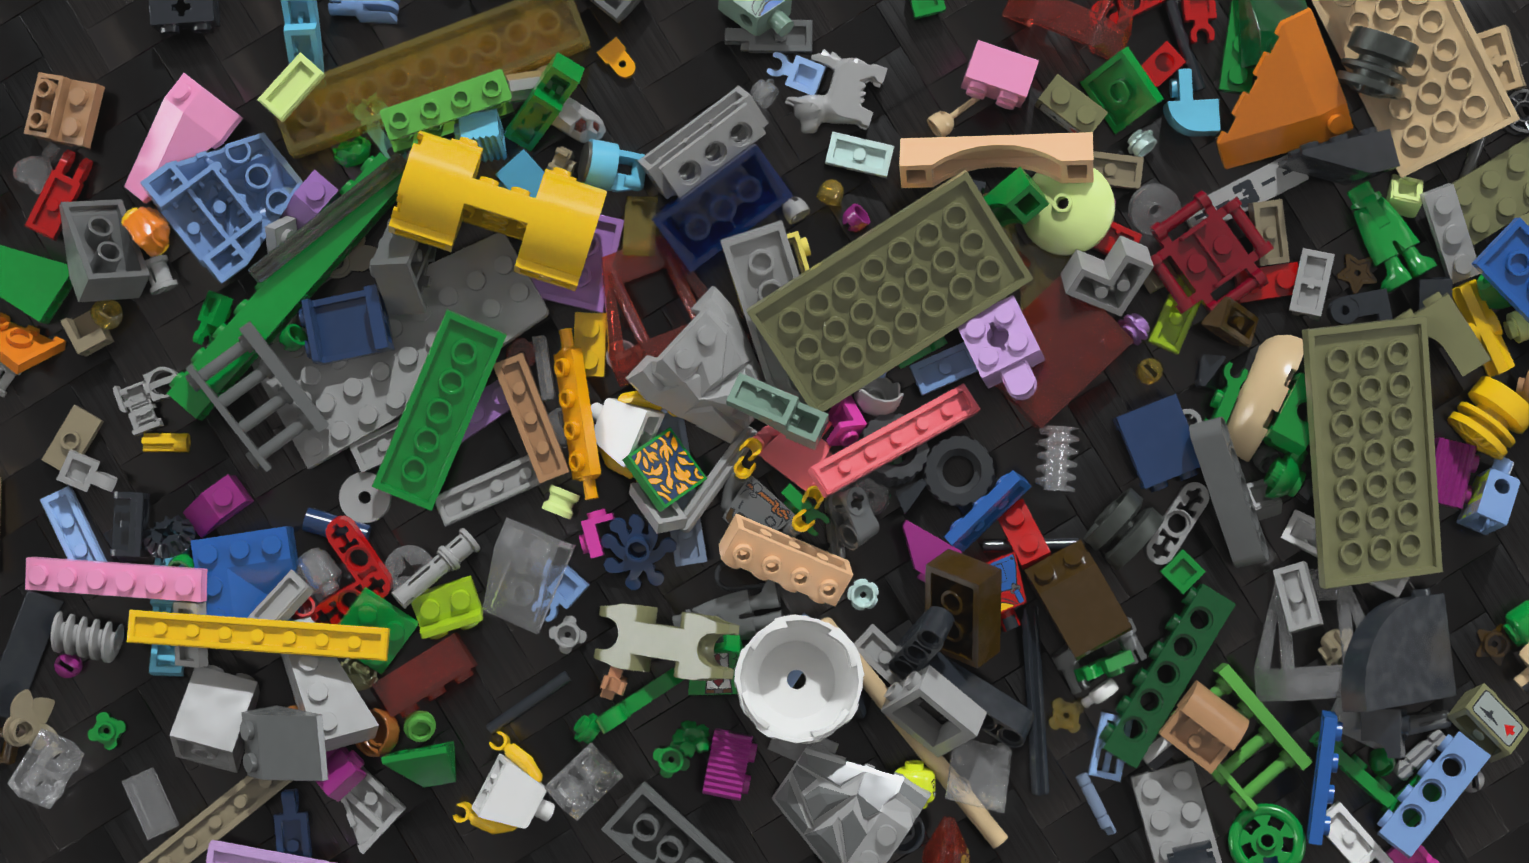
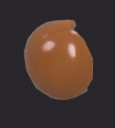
[356,708,400,757]

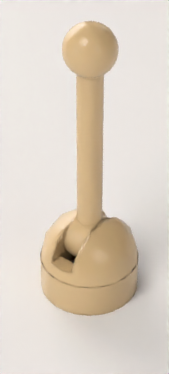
[927,97,980,137]

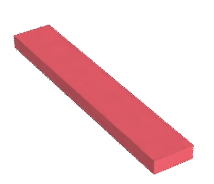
[807,383,981,498]

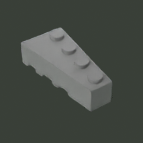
[281,616,379,752]

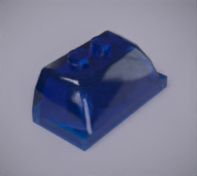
[652,144,794,272]

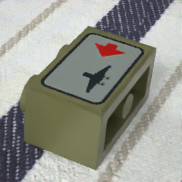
[1034,74,1108,133]
[1447,683,1529,763]

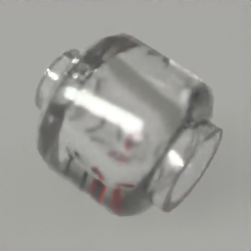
[295,547,343,597]

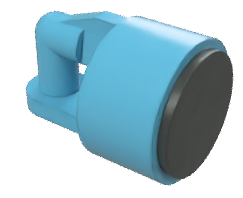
[578,139,646,192]

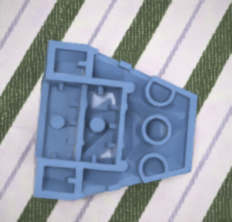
[140,132,303,285]

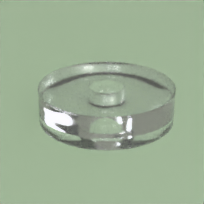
[1128,183,1181,236]

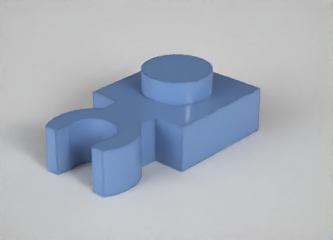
[533,564,589,622]

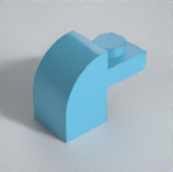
[1163,69,1220,137]

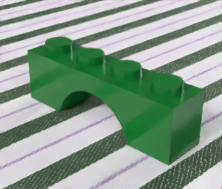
[983,167,1049,227]

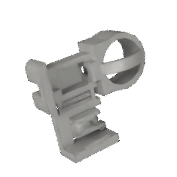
[113,367,178,436]

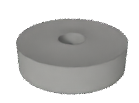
[339,472,392,523]

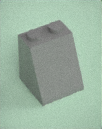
[169,665,260,773]

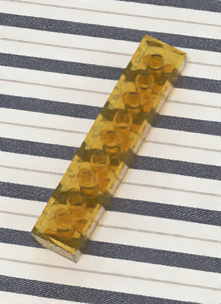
[275,0,591,159]

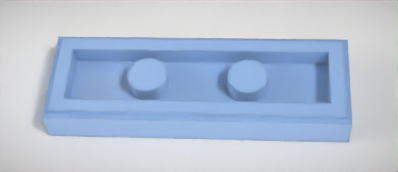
[40,486,107,562]

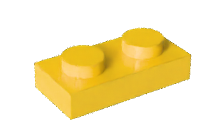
[574,312,607,378]

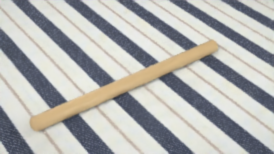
[821,617,1008,849]

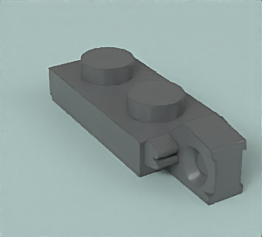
[725,20,812,54]

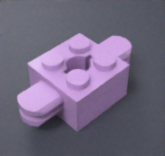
[957,295,1046,400]

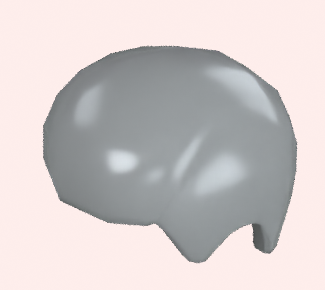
[854,377,904,417]

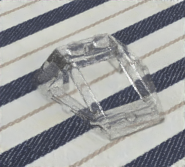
[1254,569,1365,701]

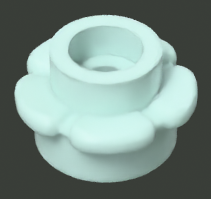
[1127,129,1157,157]
[847,579,879,610]

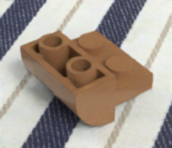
[24,72,105,149]
[1158,680,1249,774]

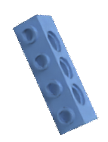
[1377,731,1491,859]

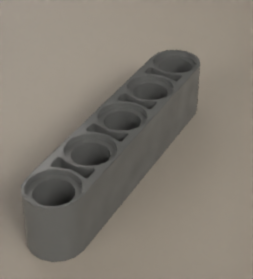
[1189,416,1269,569]

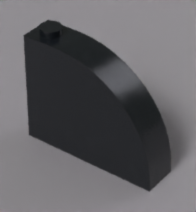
[1341,588,1457,712]

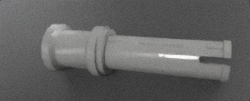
[391,528,481,609]

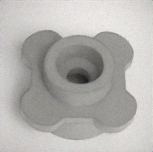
[549,616,587,654]

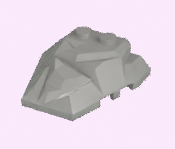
[626,286,767,444]

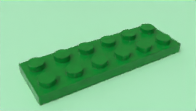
[372,309,507,511]

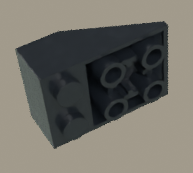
[1278,127,1400,185]

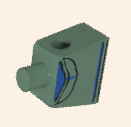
[718,0,794,37]

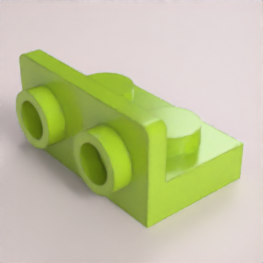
[411,575,483,639]

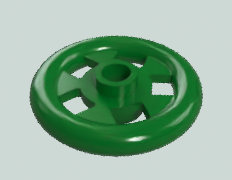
[1228,803,1306,863]

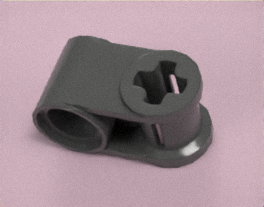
[825,487,879,550]

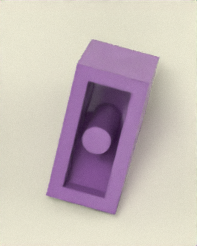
[281,169,341,237]

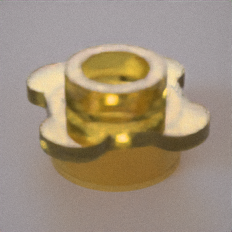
[1049,698,1084,733]

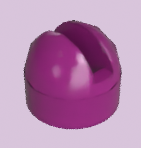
[842,203,870,232]
[54,653,82,678]

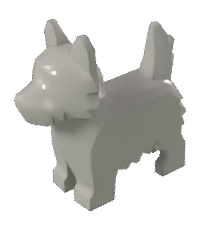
[785,49,888,134]

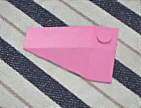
[124,73,243,204]

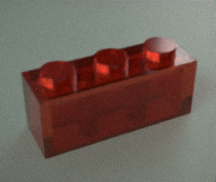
[372,632,477,718]

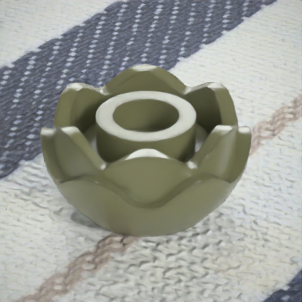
[340,658,378,691]

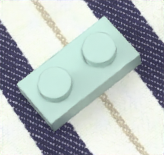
[825,132,894,178]

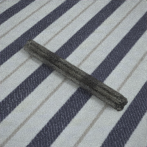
[249,153,407,283]

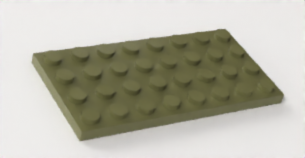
[746,170,1034,412]
[1302,316,1443,589]

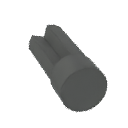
[1407,710,1451,736]

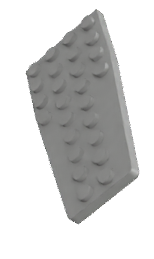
[252,233,549,469]

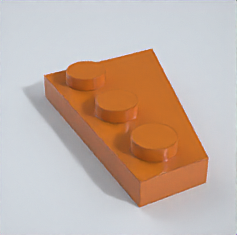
[0,312,66,374]

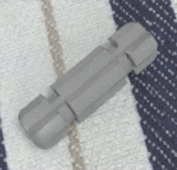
[1393,729,1446,781]

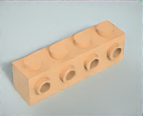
[719,514,853,606]

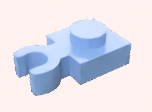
[767,52,827,95]

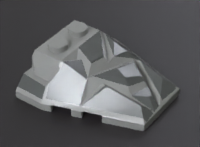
[772,746,931,863]

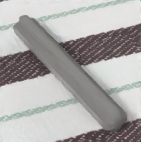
[680,426,758,533]

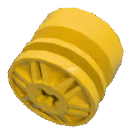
[1447,376,1529,460]

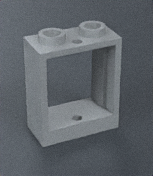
[881,665,987,757]

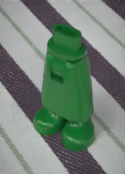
[1347,181,1437,293]

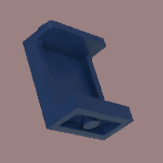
[299,284,395,366]
[1112,394,1200,493]

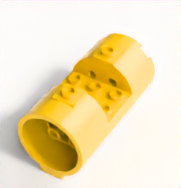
[388,130,607,291]

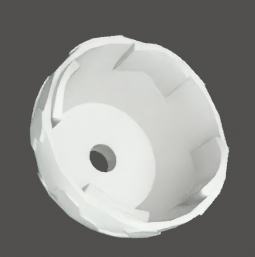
[734,614,864,744]

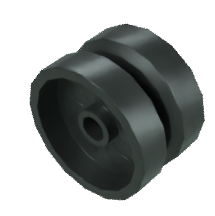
[1083,488,1165,570]

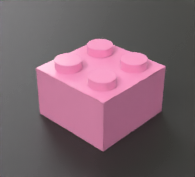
[961,40,1039,110]

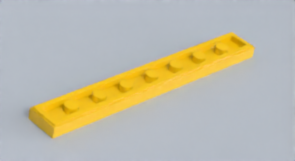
[127,610,390,661]

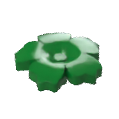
[672,720,711,757]

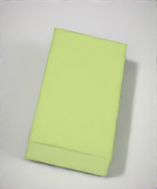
[257,52,326,123]

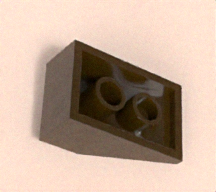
[1024,539,1133,661]

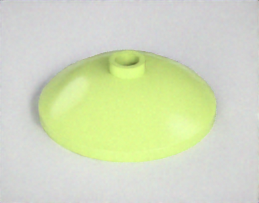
[1022,168,1115,256]

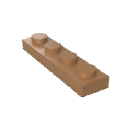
[494,353,570,484]

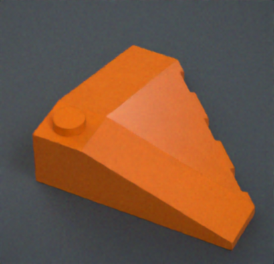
[1216,8,1353,169]

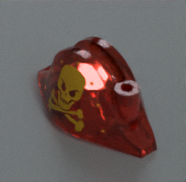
[922,817,970,863]

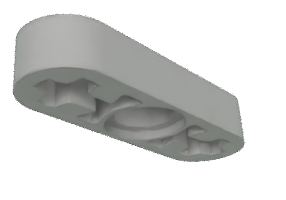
[1144,482,1209,565]

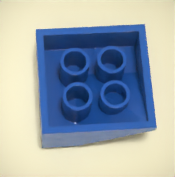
[191,526,301,621]

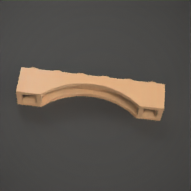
[899,132,1094,188]

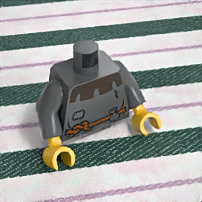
[719,456,815,541]

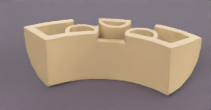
[1226,335,1304,462]

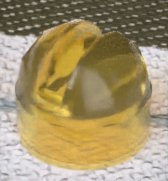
[817,179,844,206]
[1136,358,1163,384]

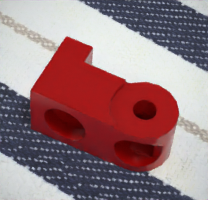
[1141,41,1186,88]

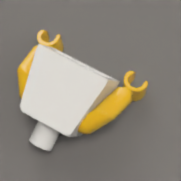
[591,391,677,481]
[453,732,555,834]

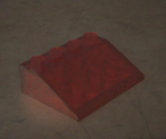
[995,275,1134,429]

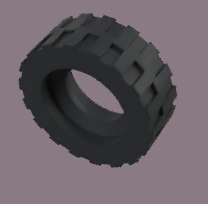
[856,413,929,487]
[923,436,994,506]

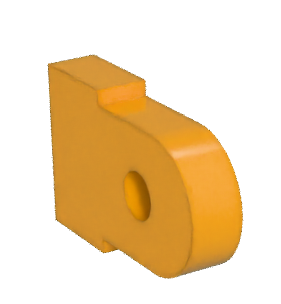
[597,37,636,79]

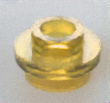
[90,300,123,329]

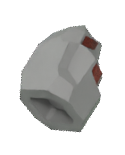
[551,97,606,143]

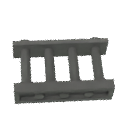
[185,321,329,472]

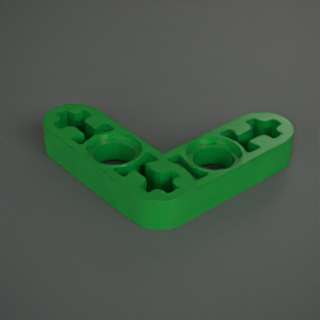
[595,667,685,734]

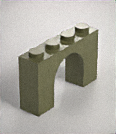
[1395,291,1491,376]

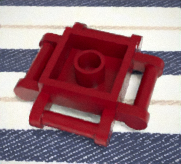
[1149,190,1274,314]

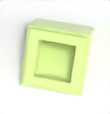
[1386,174,1423,218]

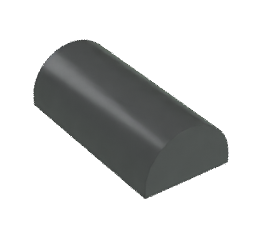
[601,781,734,863]

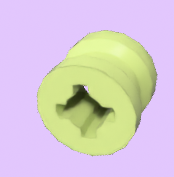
[542,484,580,520]

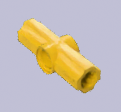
[1452,279,1515,377]

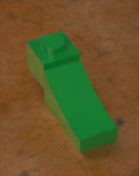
[504,52,585,152]

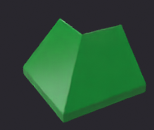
[381,741,456,787]

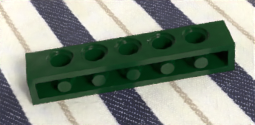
[1099,584,1236,769]

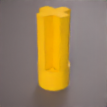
[142,433,191,452]

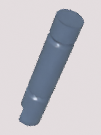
[1075,772,1117,835]

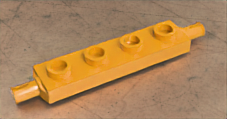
[553,328,601,500]

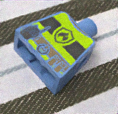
[1456,458,1520,535]

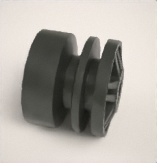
[1336,26,1419,100]

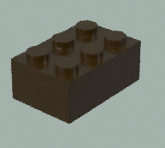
[925,549,1002,669]

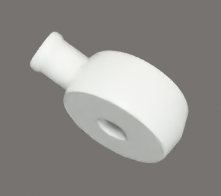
[1081,678,1119,708]

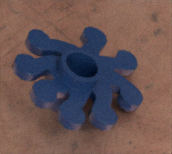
[601,514,677,590]

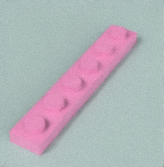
[25,557,208,602]

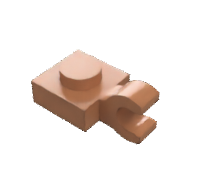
[600,666,628,700]

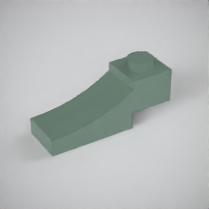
[726,373,828,450]

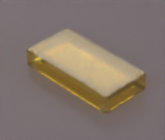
[623,196,658,256]

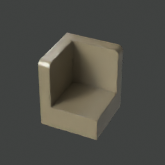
[61,309,114,357]

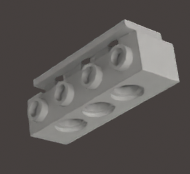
[638,86,769,199]

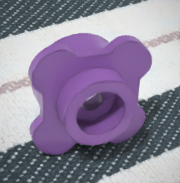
[1117,313,1150,345]

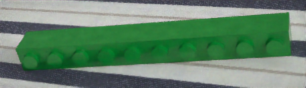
[167,152,403,421]

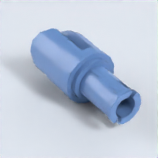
[328,0,400,24]

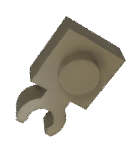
[547,146,577,176]

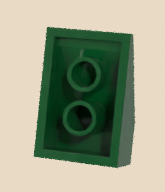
[1238,0,1308,68]

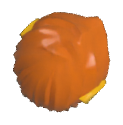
[121,207,170,257]

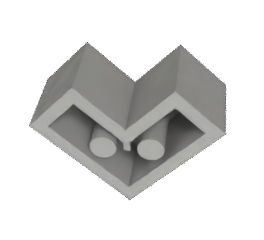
[1061,236,1154,316]

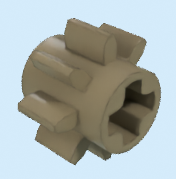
[1318,629,1353,668]

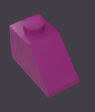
[183,474,254,538]
[902,520,962,582]

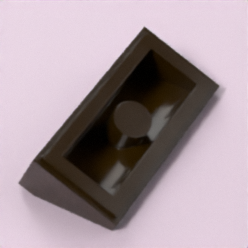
[1201,296,1259,347]

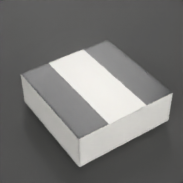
[1143,729,1178,771]

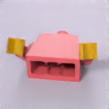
[739,420,832,509]

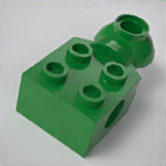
[1262,373,1310,498]

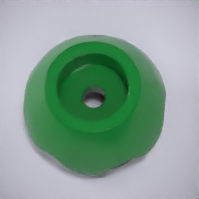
[333,136,371,168]

